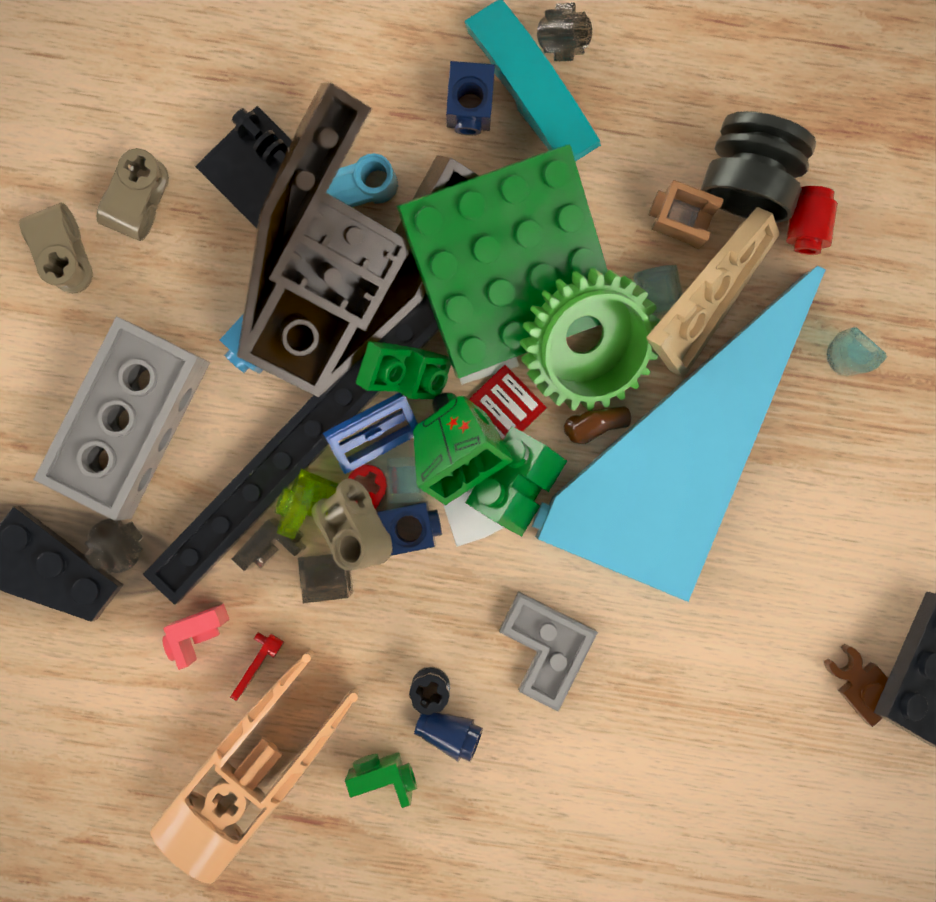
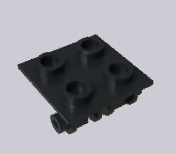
[195,106,292,229]

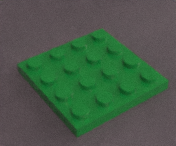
[396,144,608,379]

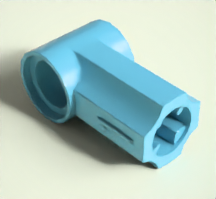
[326,153,398,207]

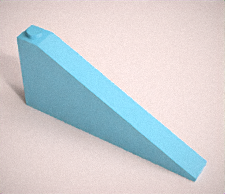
[532,266,826,602]

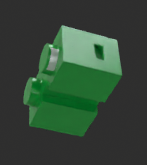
[465,426,567,537]

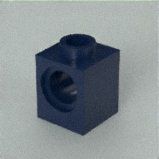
[446,61,495,136]
[377,502,442,556]

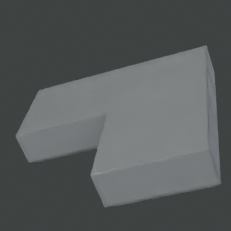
[499,591,598,712]

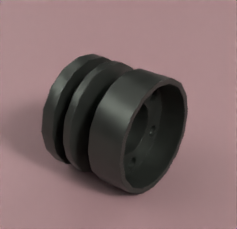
[701,112,816,222]

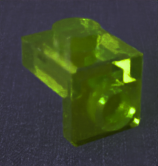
[275,469,338,540]

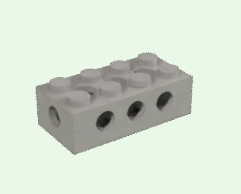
[33,316,210,521]

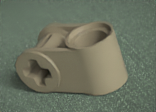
[96,148,169,241]
[19,202,93,294]
[312,479,392,571]

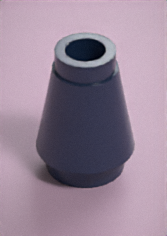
[414,712,483,762]

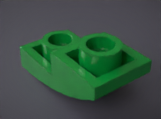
[355,341,451,399]

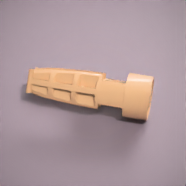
[150,650,359,884]

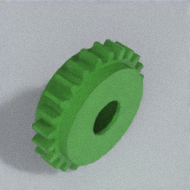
[520,268,661,411]

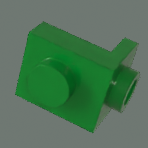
[345,752,417,808]

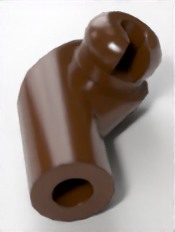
[564,406,631,444]

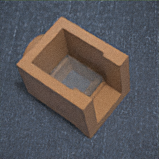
[649,180,724,249]

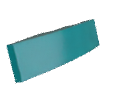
[465,0,601,162]

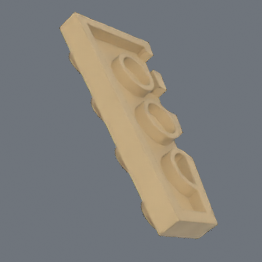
[646,207,780,378]

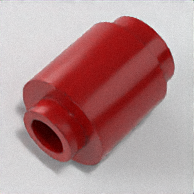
[786,186,838,255]

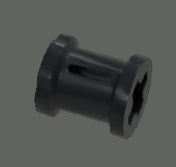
[409,667,450,715]

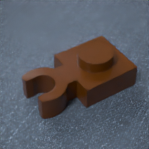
[824,644,888,727]

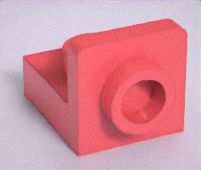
[162,603,230,670]

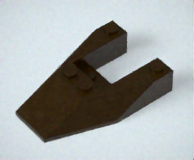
[237,82,479,398]

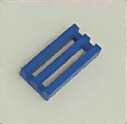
[323,392,418,474]

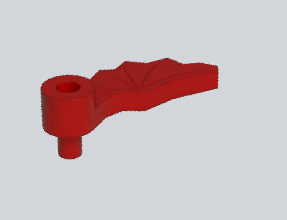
[230,632,284,701]

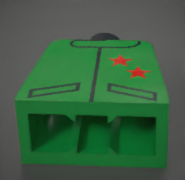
[413,393,513,506]

